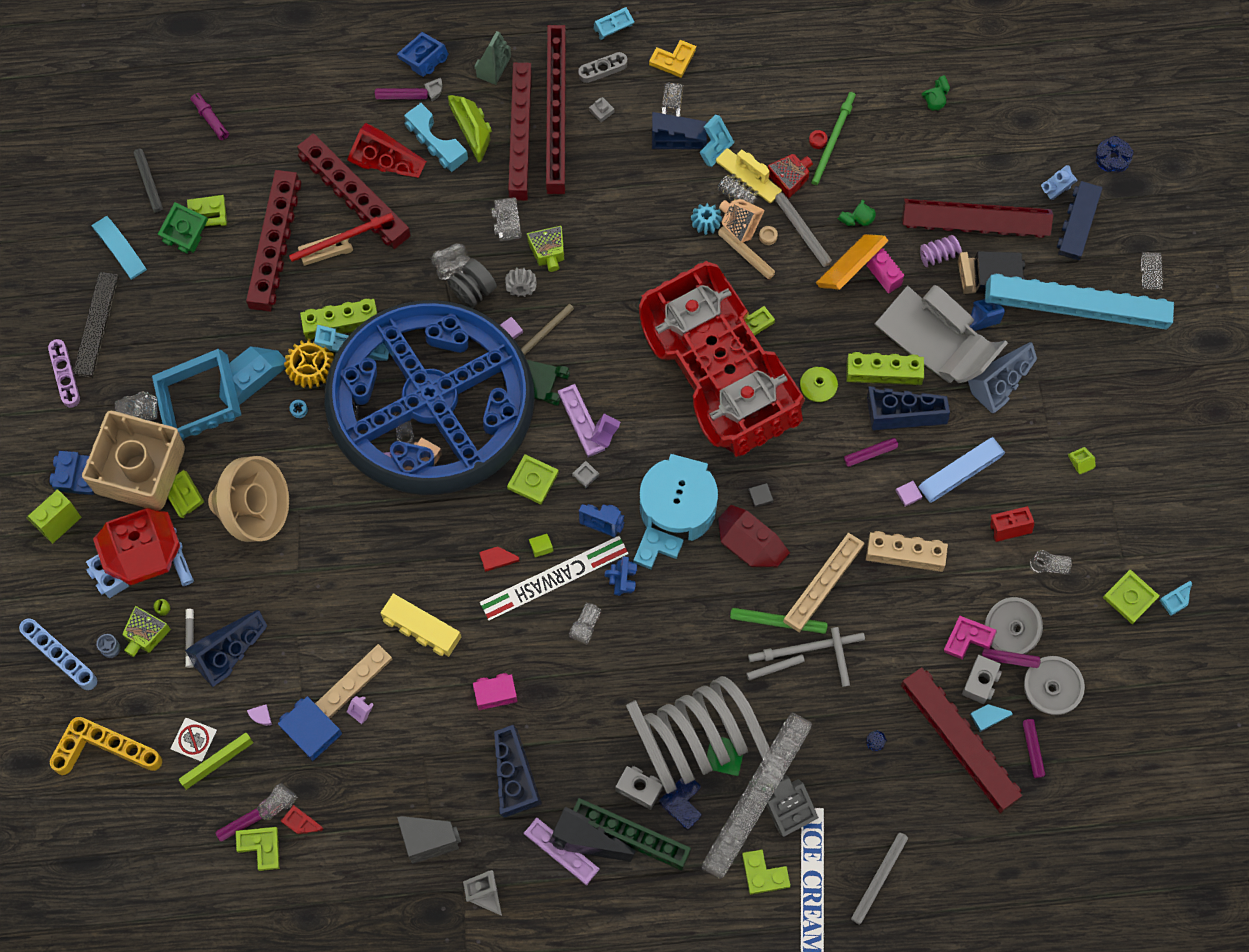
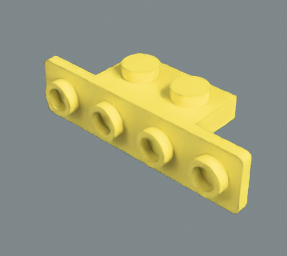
[716,148,782,204]

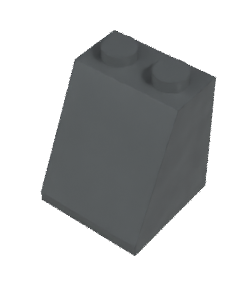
[397,816,461,864]

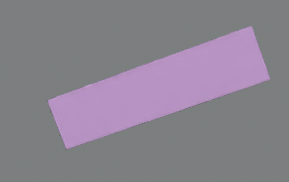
[558,384,605,457]
[524,818,600,886]

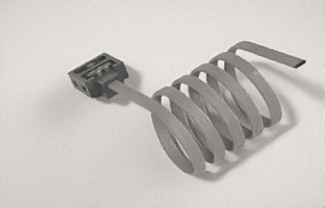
[626,676,819,837]

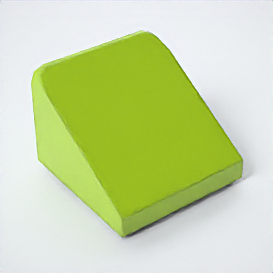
[1068,447,1096,474]
[529,534,553,557]

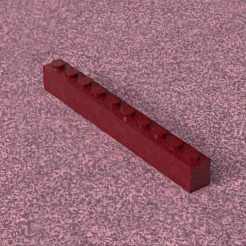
[546,25,566,194]

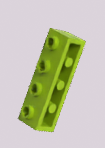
[300,299,377,340]
[846,352,924,385]

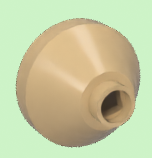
[208,456,289,542]

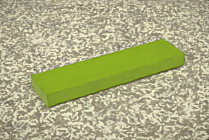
[179,733,254,790]

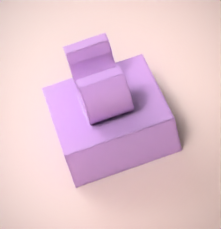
[347,696,373,724]

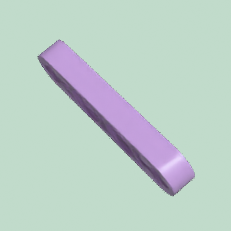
[48,339,80,408]

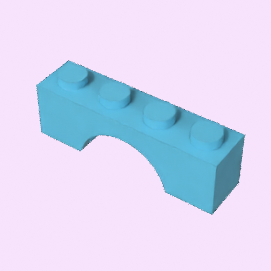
[404,103,468,172]

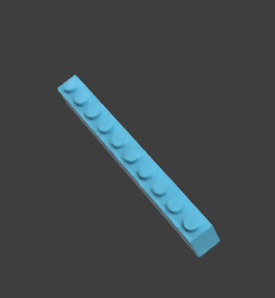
[985,274,1174,330]

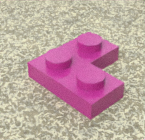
[944,616,997,660]

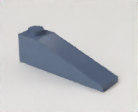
[968,342,1037,413]

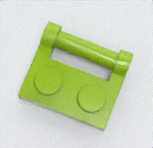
[187,195,227,227]

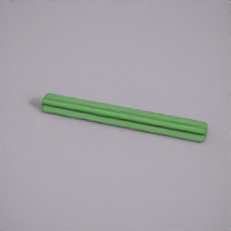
[730,608,827,634]

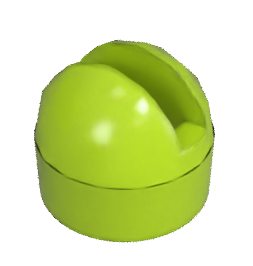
[154,599,170,616]

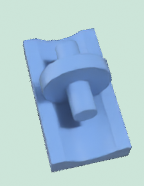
[1041,165,1077,200]

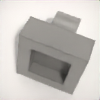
[589,97,614,123]

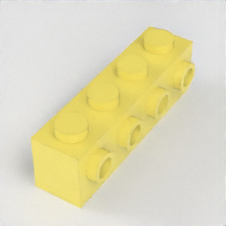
[381,593,461,657]

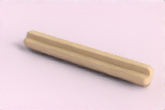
[718,226,775,279]

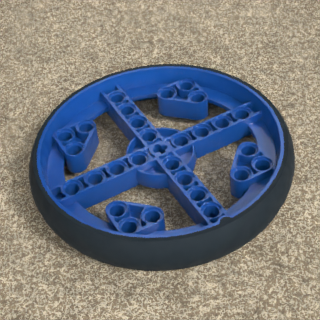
[325,300,535,495]

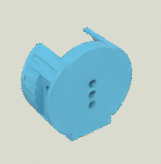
[640,454,718,541]

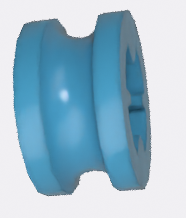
[290,400,308,418]

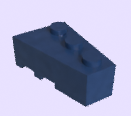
[652,112,707,149]

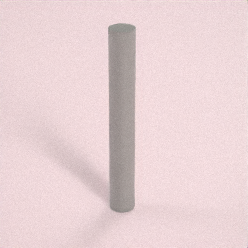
[831,627,850,687]
[746,654,805,680]

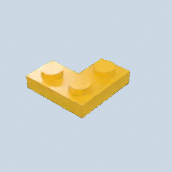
[649,40,696,78]

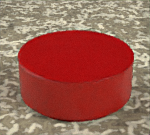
[809,130,827,149]

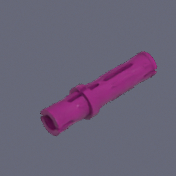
[190,93,229,140]

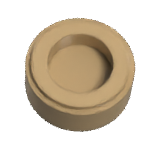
[759,226,778,245]

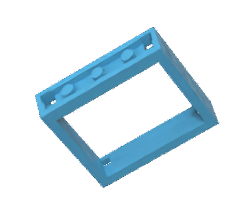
[152,349,241,441]

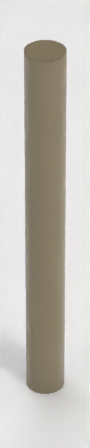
[521,304,574,355]

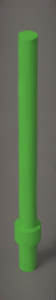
[811,92,856,185]

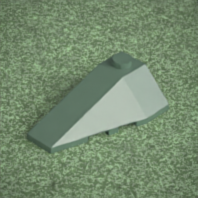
[475,31,511,85]

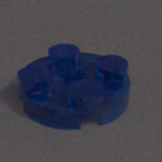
[1096,136,1134,173]

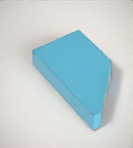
[1159,581,1192,616]
[970,704,1012,732]

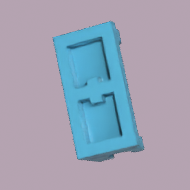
[593,7,634,40]

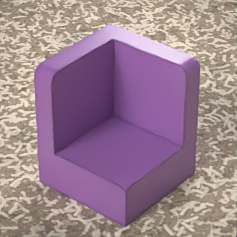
[591,414,621,448]

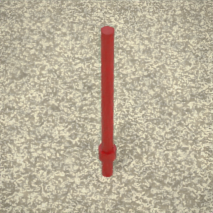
[289,213,394,262]

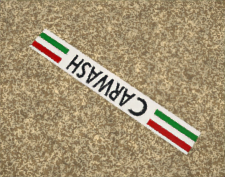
[480,536,629,620]

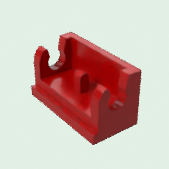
[990,506,1034,542]

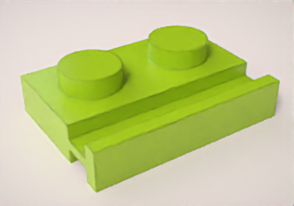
[168,470,204,518]

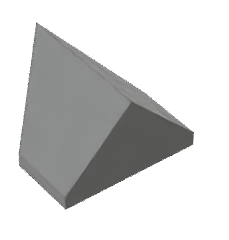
[463,870,502,916]

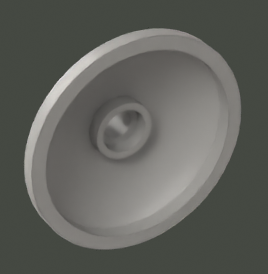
[985,597,1043,654]
[1024,656,1085,715]

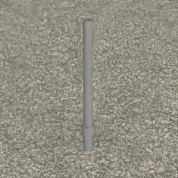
[748,633,865,662]

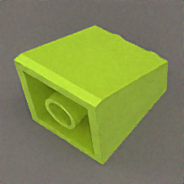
[26,489,82,544]

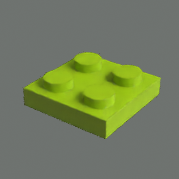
[507,454,559,505]
[1103,570,1159,624]

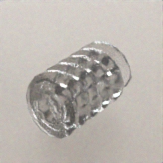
[717,174,758,204]

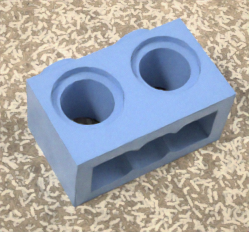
[86,555,129,598]

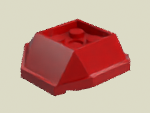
[93,508,180,585]

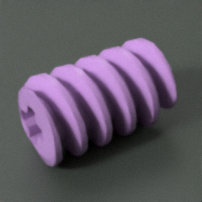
[920,235,962,267]

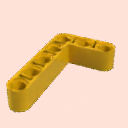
[50,717,162,775]

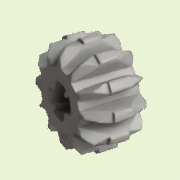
[505,268,536,297]

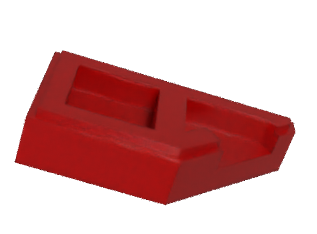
[479,547,519,572]
[281,805,324,834]

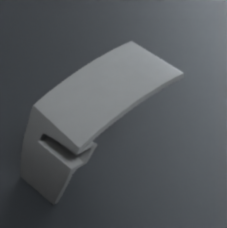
[874,285,1008,383]

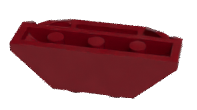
[718,505,790,568]

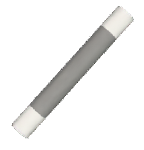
[186,609,194,668]

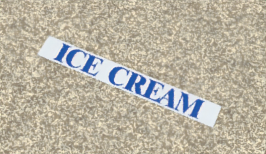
[801,808,824,952]

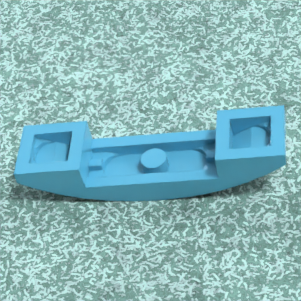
[91,216,147,280]
[314,325,389,361]

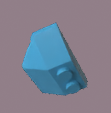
[219,346,286,407]

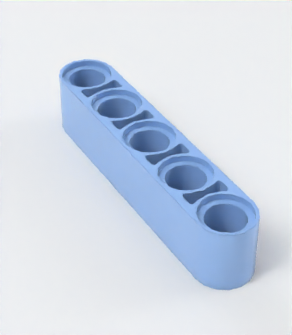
[918,437,1005,503]
[19,619,97,690]

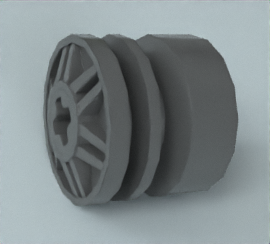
[447,258,497,308]

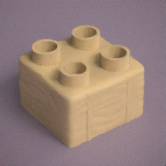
[82,411,185,511]

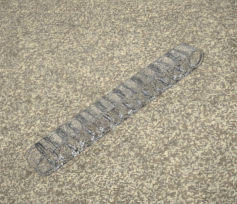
[702,712,812,879]

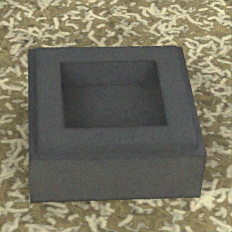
[749,483,773,508]

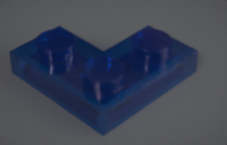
[659,778,702,830]

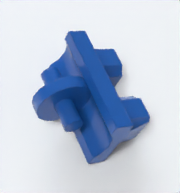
[604,556,637,596]

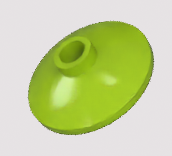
[800,367,838,402]

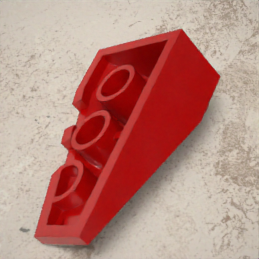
[347,123,427,178]

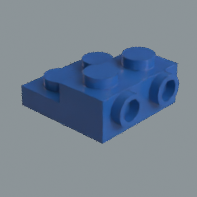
[397,32,449,77]
[50,451,94,495]
[579,504,625,537]

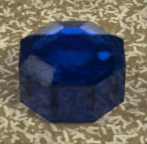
[866,730,887,751]

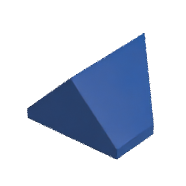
[969,299,1005,331]

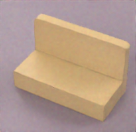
[958,252,976,294]

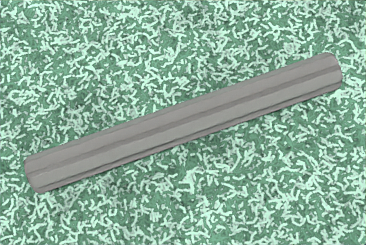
[775,192,832,267]
[851,833,908,924]

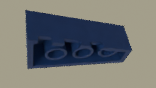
[1056,181,1103,260]
[867,386,950,430]
[494,725,542,818]

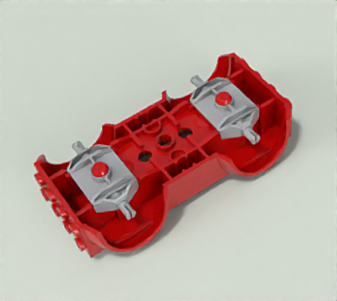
[639,261,805,457]

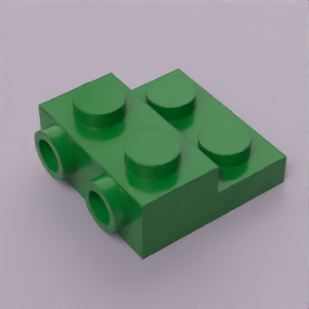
[158,202,208,254]

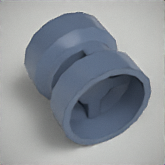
[97,634,120,658]

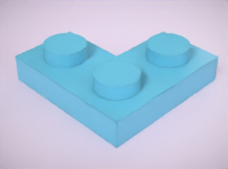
[700,115,734,167]
[633,526,684,569]

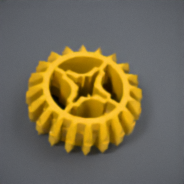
[284,338,334,389]

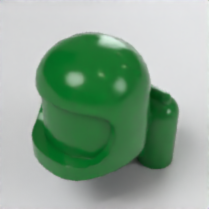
[921,75,950,111]
[837,199,876,226]

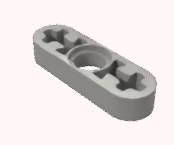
[578,52,627,83]

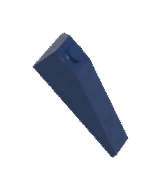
[185,610,267,687]

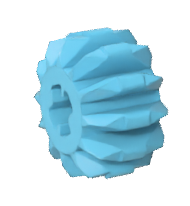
[691,202,722,235]

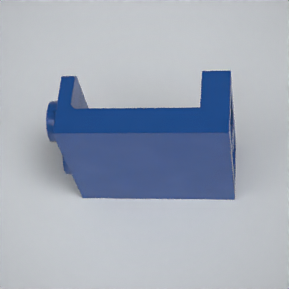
[278,696,342,762]

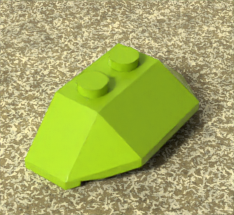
[448,95,492,163]

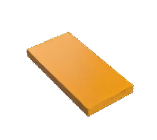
[816,234,888,290]

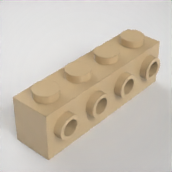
[866,531,948,572]

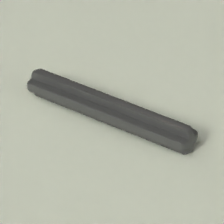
[133,149,163,213]

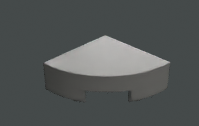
[424,78,443,101]

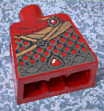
[768,154,813,199]

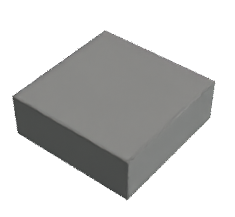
[572,461,599,488]

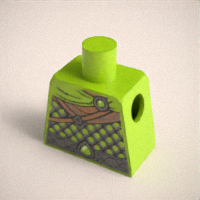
[527,226,564,272]
[123,606,171,657]

